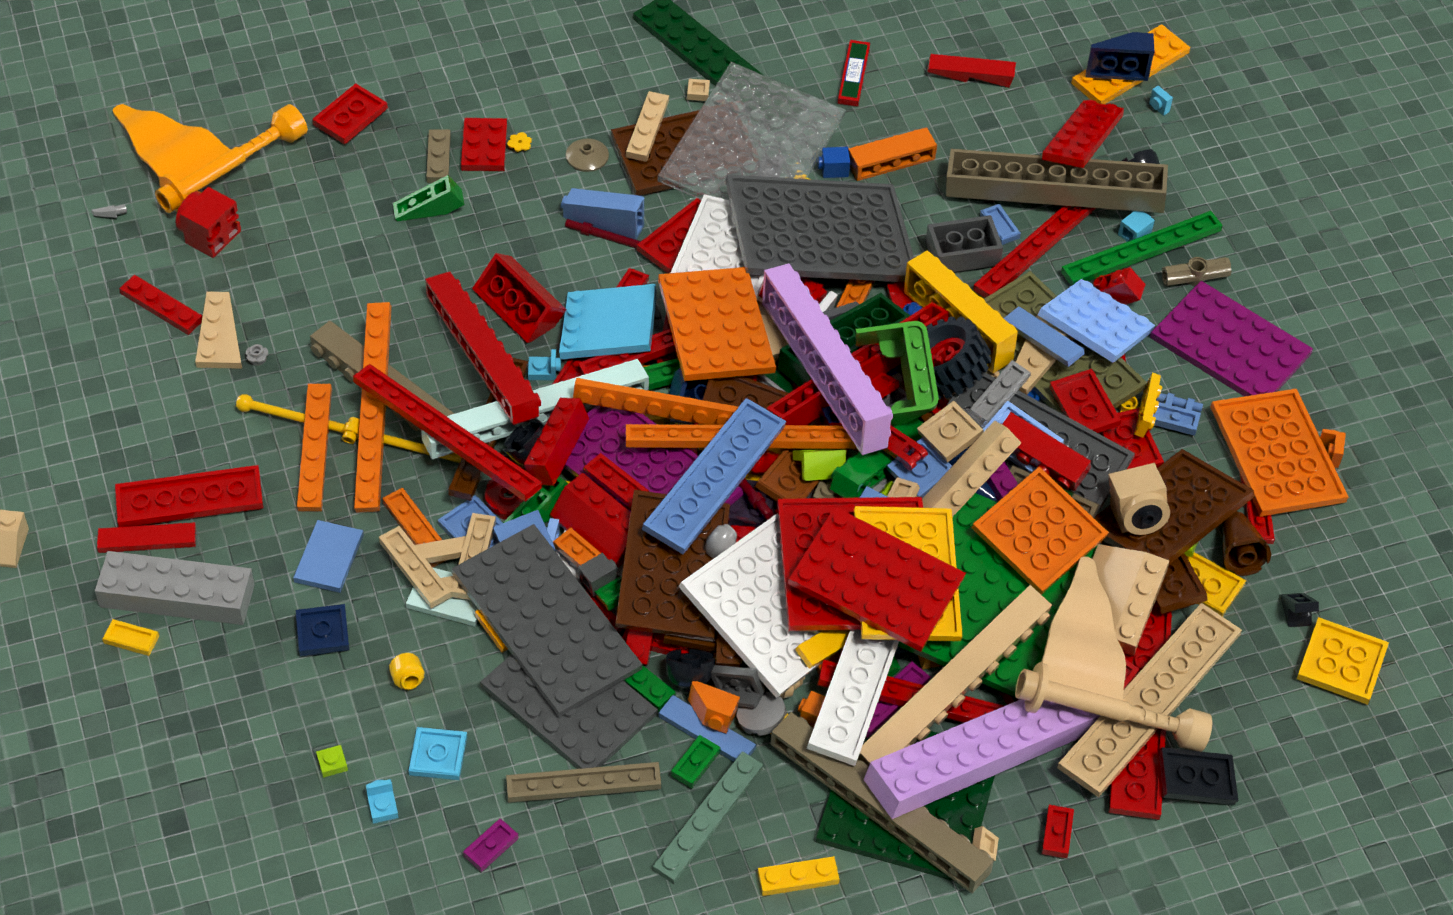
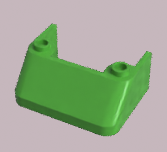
[855,321,939,426]

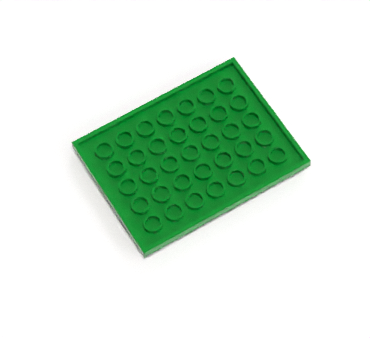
[898,493,1098,700]

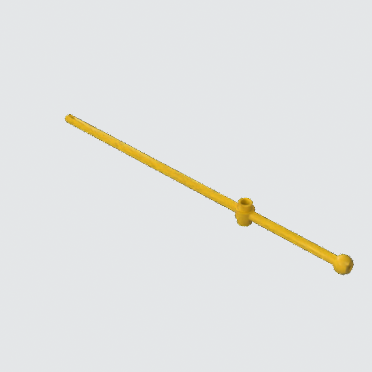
[236,394,570,483]

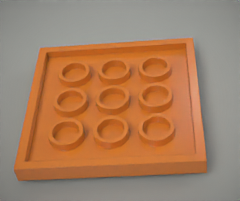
[971,467,1109,595]

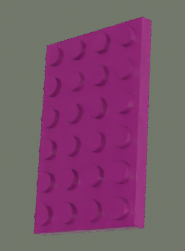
[1150,281,1313,396]

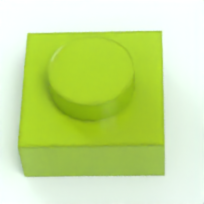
[316,745,348,778]

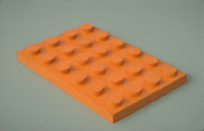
[658,267,776,381]
[1210,389,1348,517]

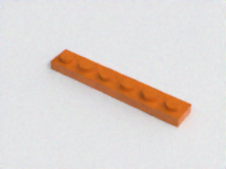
[297,384,332,511]

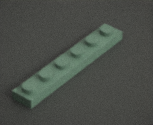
[653,751,763,884]

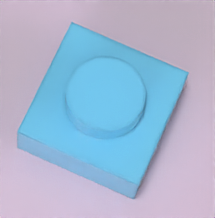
[1149,86,1173,116]

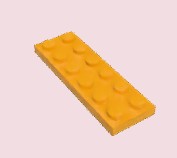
[1071,24,1190,104]

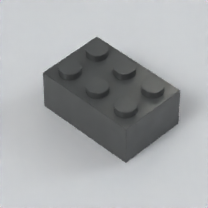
[925,215,1003,272]

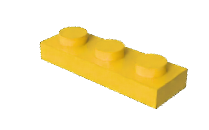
[1134,372,1162,438]
[758,856,840,896]

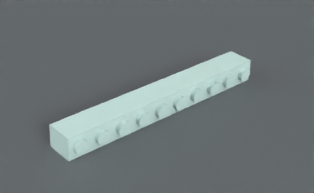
[421,359,649,459]

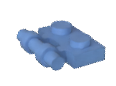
[1153,393,1203,436]

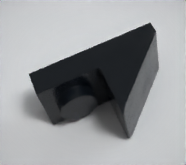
[1281,593,1319,627]

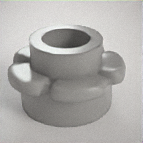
[246,344,268,366]

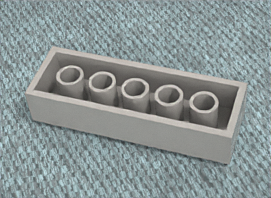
[95,551,255,625]

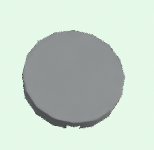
[737,692,787,736]

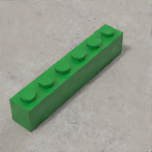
[830,419,923,498]

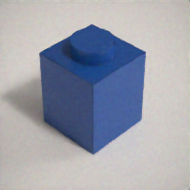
[818,147,850,178]

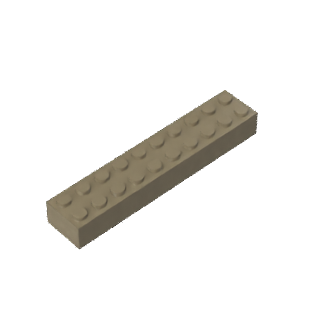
[946,149,1168,213]

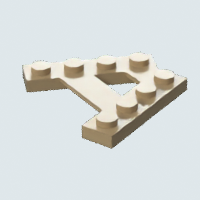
[379,513,496,608]

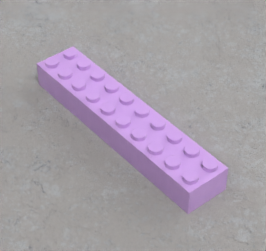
[762,263,893,455]
[864,700,1100,819]

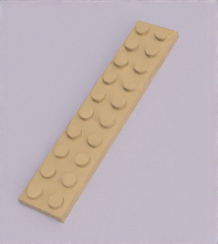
[1057,603,1242,798]

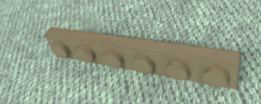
[506,762,661,803]

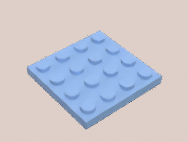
[1038,279,1155,363]

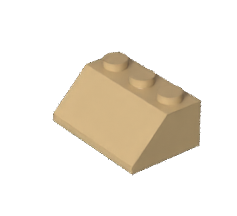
[0,510,29,568]

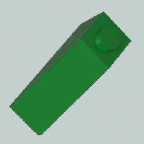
[393,175,465,221]
[503,476,568,523]

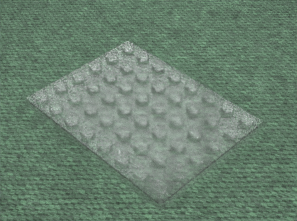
[657,62,846,200]

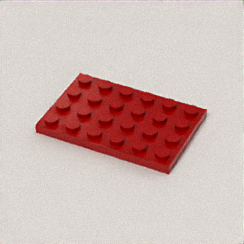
[788,507,966,652]

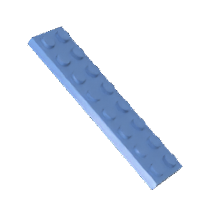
[642,398,786,554]

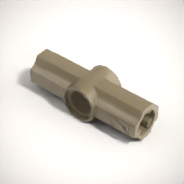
[1162,257,1232,286]

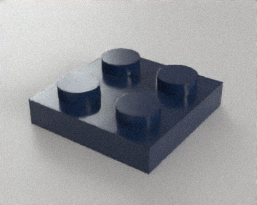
[296,604,350,656]

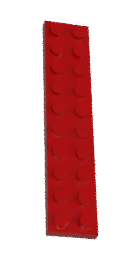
[1109,603,1172,820]

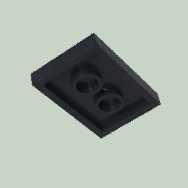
[1158,747,1239,805]

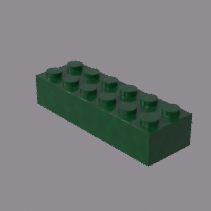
[778,293,910,387]

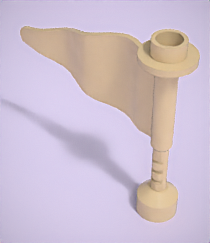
[1015,557,1212,752]

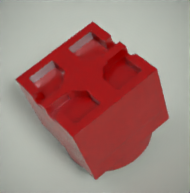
[175,187,241,258]

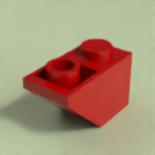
[1093,267,1146,305]

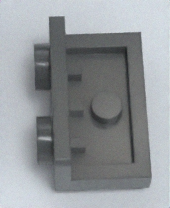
[711,665,765,708]

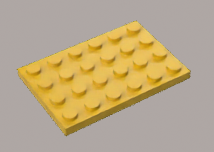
[854,506,962,641]

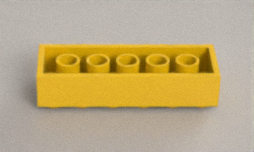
[904,250,1018,373]

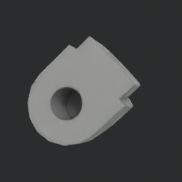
[705,524,737,558]

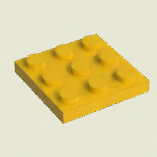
[1296,617,1389,705]

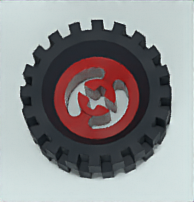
[926,317,991,399]

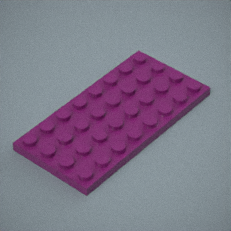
[564,406,743,512]

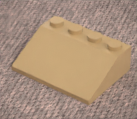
[1093,544,1169,656]

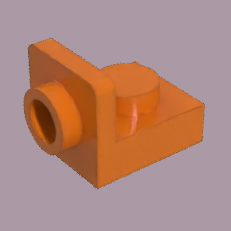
[1320,429,1346,468]

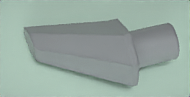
[91,204,127,218]

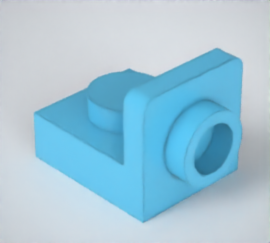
[528,349,561,381]
[366,779,398,823]

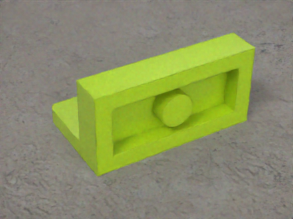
[793,449,846,481]

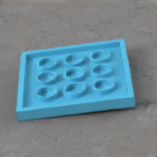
[559,284,657,359]

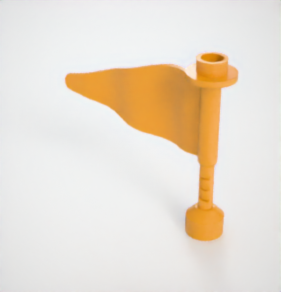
[112,104,308,213]

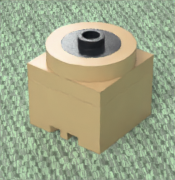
[1108,463,1170,535]

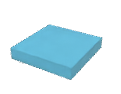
[409,727,467,780]

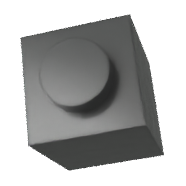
[578,553,618,597]

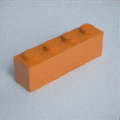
[848,127,937,181]

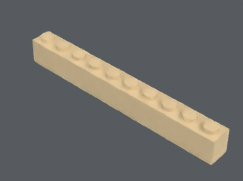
[857,585,1052,767]

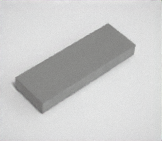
[969,360,1031,425]

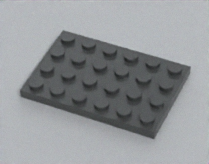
[480,654,658,769]

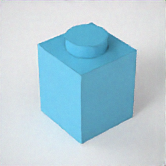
[1118,211,1155,242]

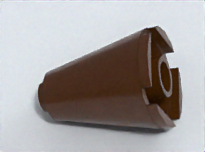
[1222,511,1272,576]

